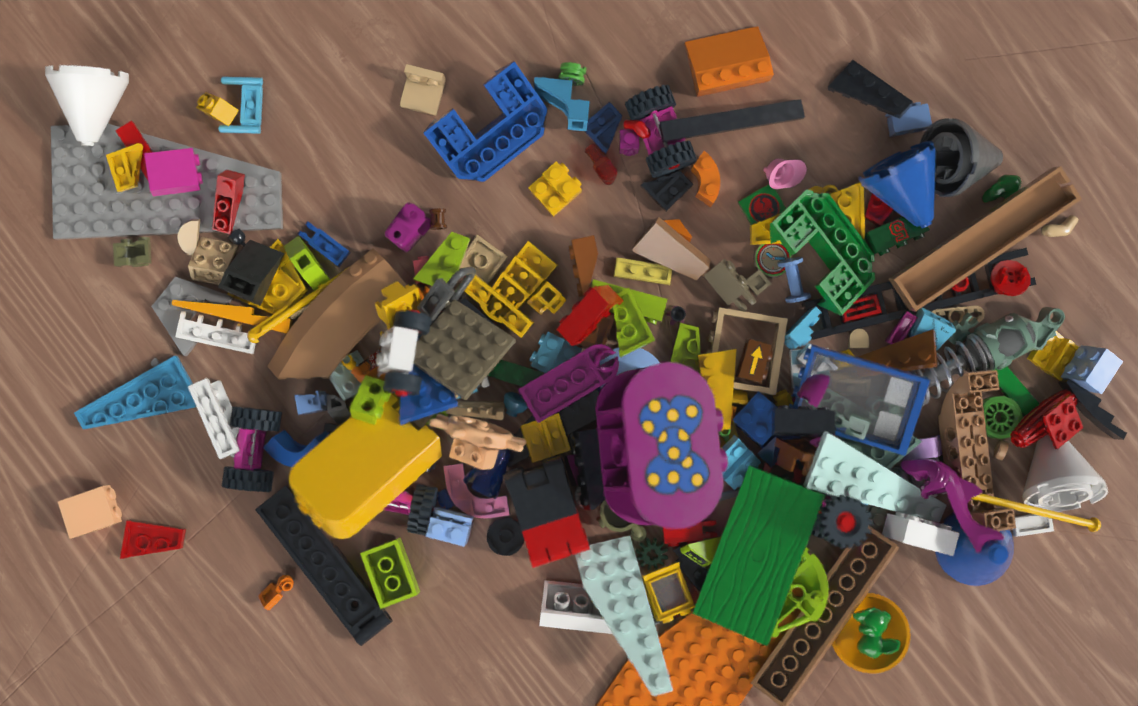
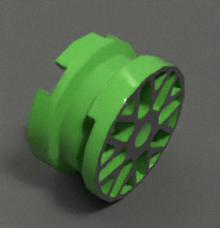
[558,62,587,86]

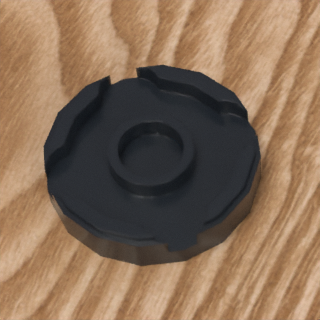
[487,517,524,556]

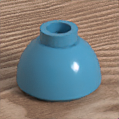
[504,392,528,417]

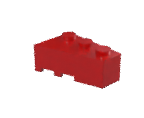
[556,285,623,346]

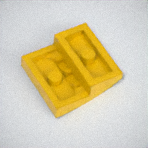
[1027,331,1079,381]
[520,413,571,463]

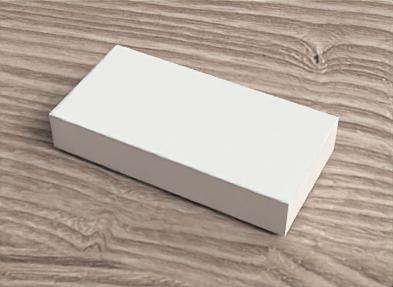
[1012,514,1054,537]

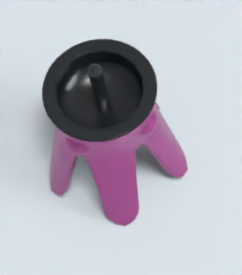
[666,306,686,325]

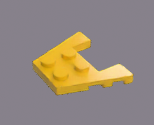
[227,239,308,314]

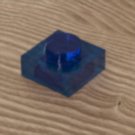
[437,488,455,509]

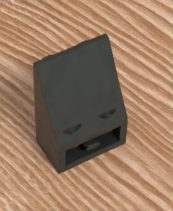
[218,240,284,306]

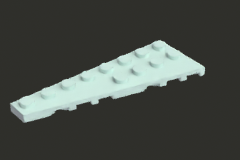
[803,431,946,522]

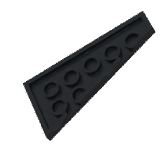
[499,389,599,467]

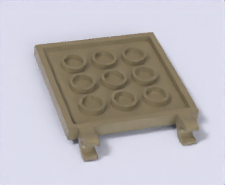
[413,299,516,401]

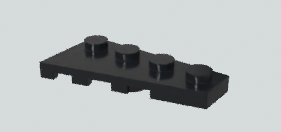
[828,60,913,119]

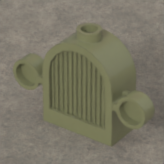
[596,499,646,542]

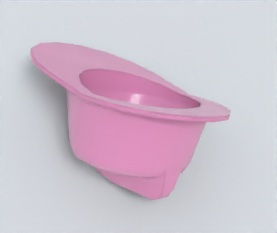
[763,159,807,189]

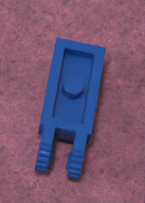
[298,221,351,267]

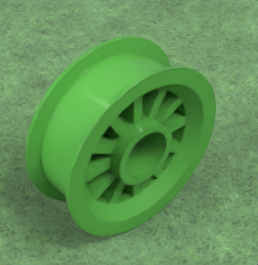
[983,396,1022,439]

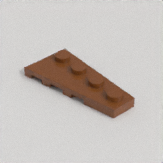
[856,329,937,377]

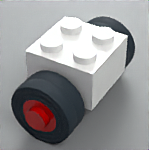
[376,310,431,397]

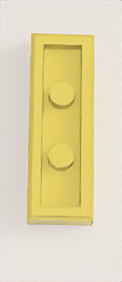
[613,257,672,285]

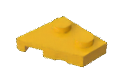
[106,143,143,192]

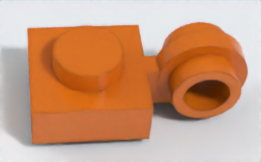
[258,575,294,610]

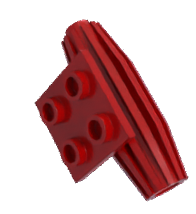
[1010,389,1083,449]

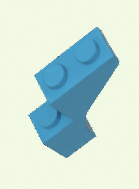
[534,77,590,131]

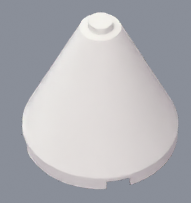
[45,65,129,146]
[1022,434,1108,512]

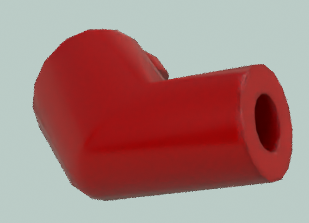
[623,119,651,139]

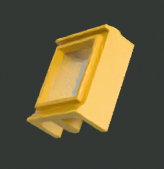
[641,562,695,623]

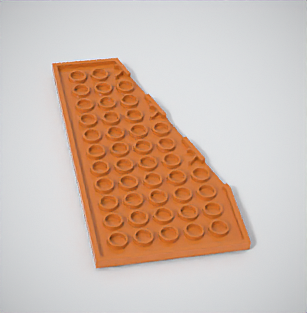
[595,587,803,706]

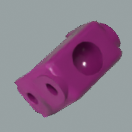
[385,202,431,252]

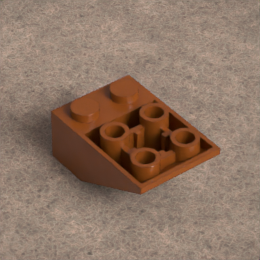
[568,235,598,298]

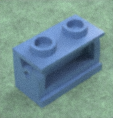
[885,102,932,137]
[294,390,329,415]

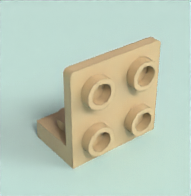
[400,64,446,116]
[188,237,238,285]

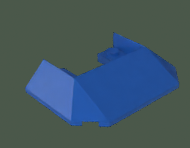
[423,61,547,182]

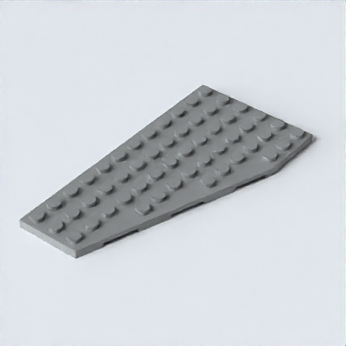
[51,124,283,240]

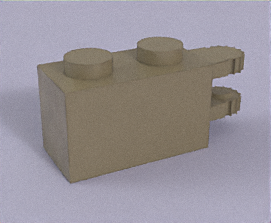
[704,259,756,312]

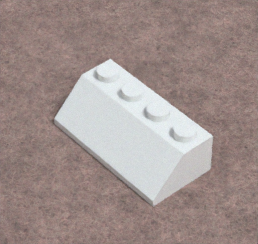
[540,580,612,634]

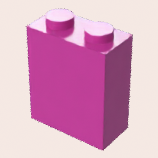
[144,148,203,196]

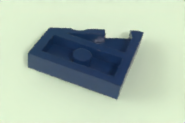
[584,102,622,155]

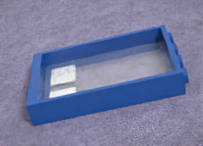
[789,344,930,456]

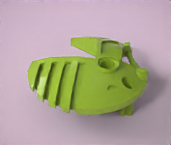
[772,547,829,637]

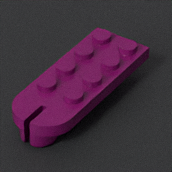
[518,344,619,423]

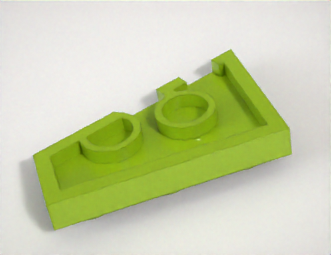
[413,232,470,286]
[670,323,701,375]

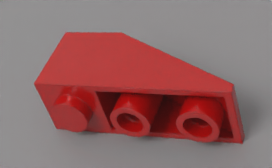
[212,169,245,234]

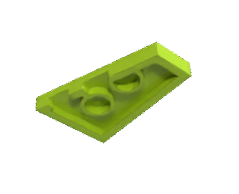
[613,288,655,358]

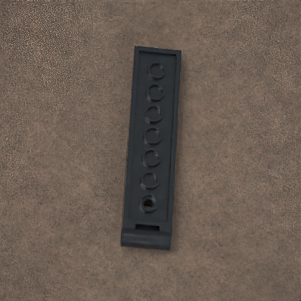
[255,485,393,646]

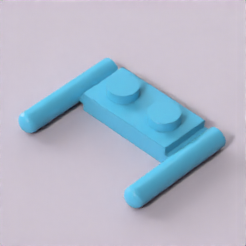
[218,77,263,134]

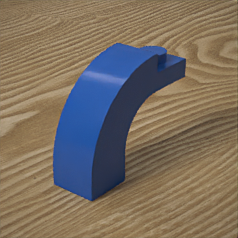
[263,430,330,467]

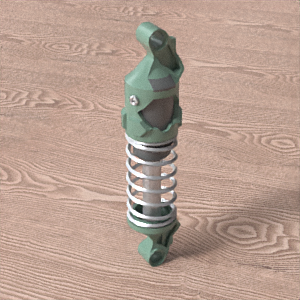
[865,307,1065,416]

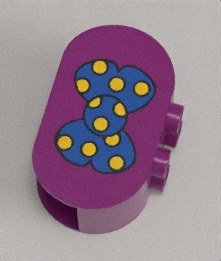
[596,362,728,529]

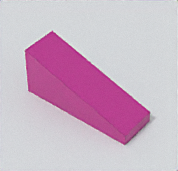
[885,311,918,345]

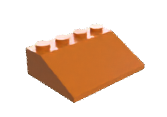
[684,26,774,97]

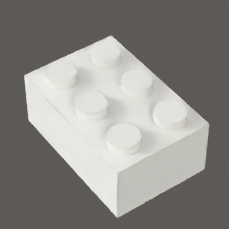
[882,512,959,556]

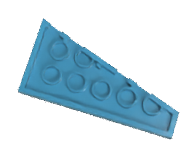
[74,356,197,429]

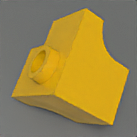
[526,281,566,315]

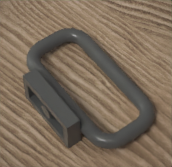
[417,267,476,326]

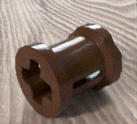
[429,208,447,230]

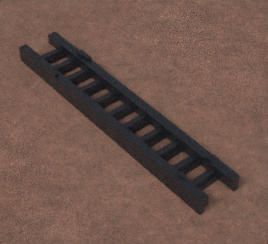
[802,248,1037,340]

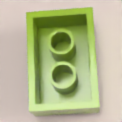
[360,537,420,609]

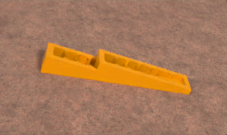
[172,300,293,334]

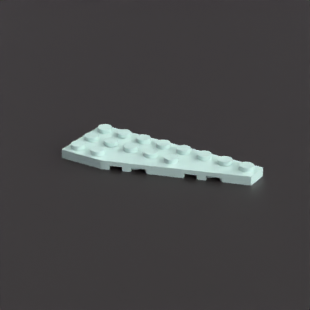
[575,536,673,696]

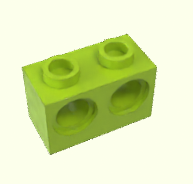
[350,375,391,425]

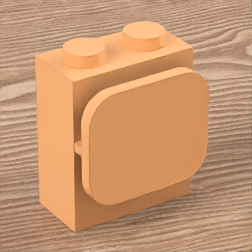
[58,485,122,539]

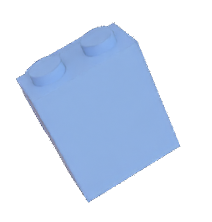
[426,507,473,546]

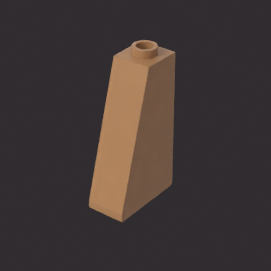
[632,217,711,280]

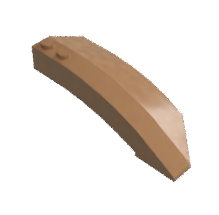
[267,248,407,380]

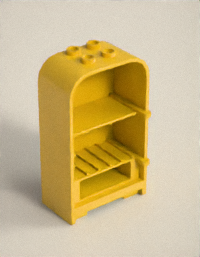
[289,393,442,539]

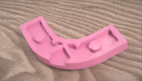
[443,463,510,519]

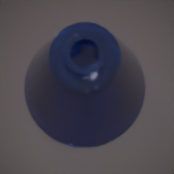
[463,448,511,499]

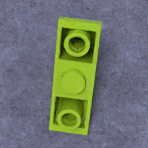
[283,236,330,291]

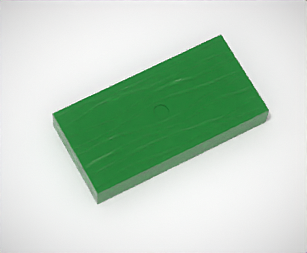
[693,465,826,646]

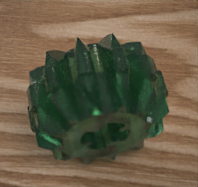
[636,537,668,571]

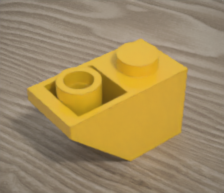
[196,92,239,126]

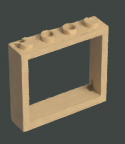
[706,308,788,395]

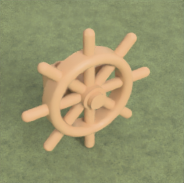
[430,414,527,470]

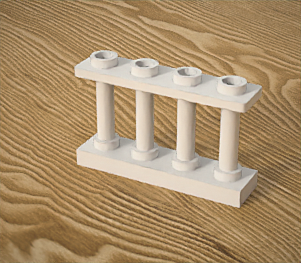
[188,378,242,459]

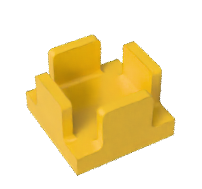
[375,281,421,330]

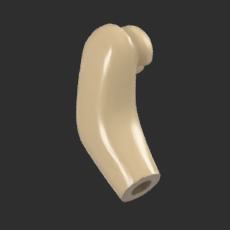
[1042,215,1078,237]

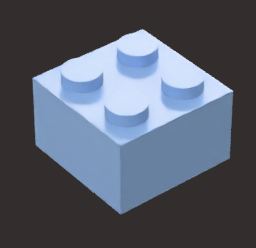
[1061,345,1123,394]

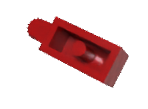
[662,520,718,547]

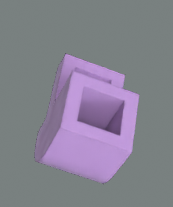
[903,435,942,461]

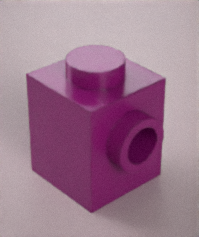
[619,130,639,156]

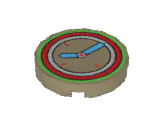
[753,243,792,278]

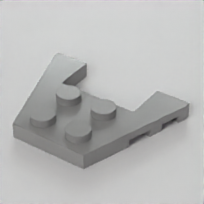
[151,277,233,356]

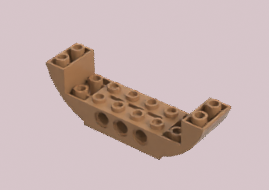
[938,370,1016,531]

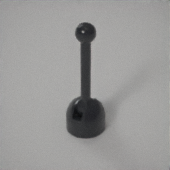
[228,228,246,247]

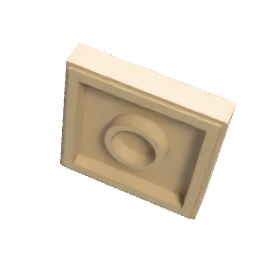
[459,235,508,285]

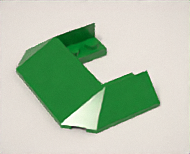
[770,189,875,315]

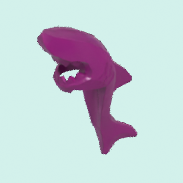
[901,459,1005,553]

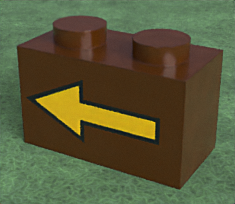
[735,339,773,383]

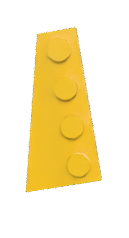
[697,349,736,430]

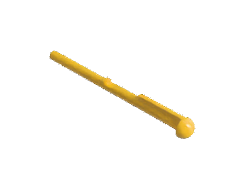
[247,266,350,343]
[971,494,1101,532]

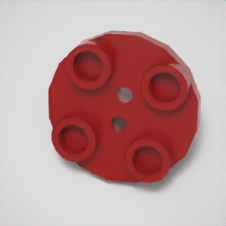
[990,260,1031,296]

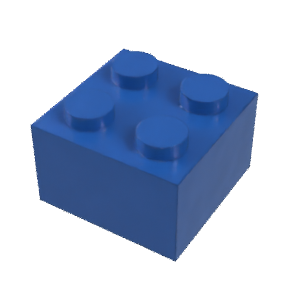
[733,392,777,448]

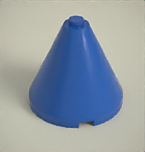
[858,141,936,228]
[935,512,1014,586]

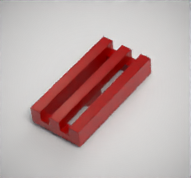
[842,294,882,322]

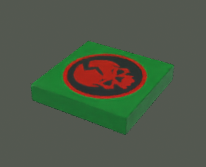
[738,184,786,225]

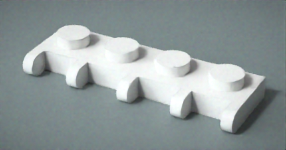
[175,311,256,354]

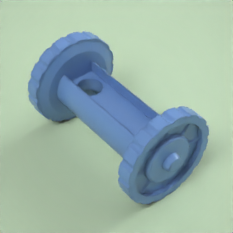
[777,257,811,303]

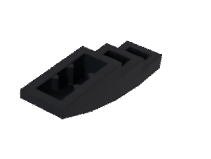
[1059,379,1127,440]

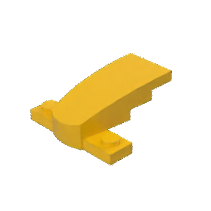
[464,241,558,338]

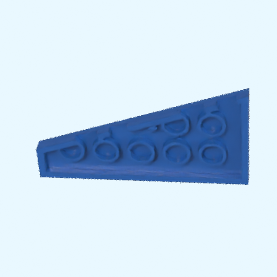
[400,335,458,425]

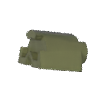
[113,237,152,267]

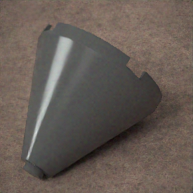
[920,118,1003,197]

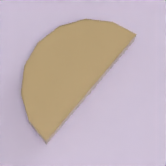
[178,219,200,256]

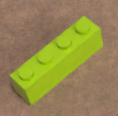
[591,279,667,325]

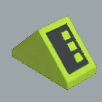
[680,537,721,567]

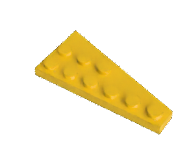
[750,182,865,245]

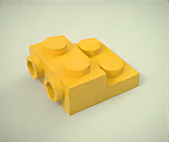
[528,161,582,217]

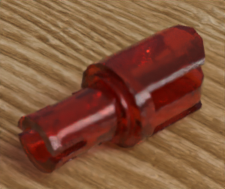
[584,144,618,185]

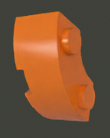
[691,151,720,207]

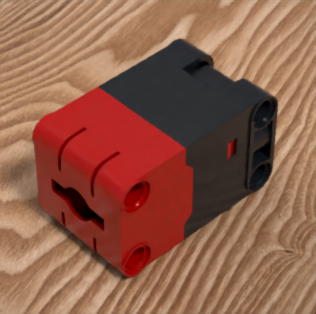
[503,454,590,568]

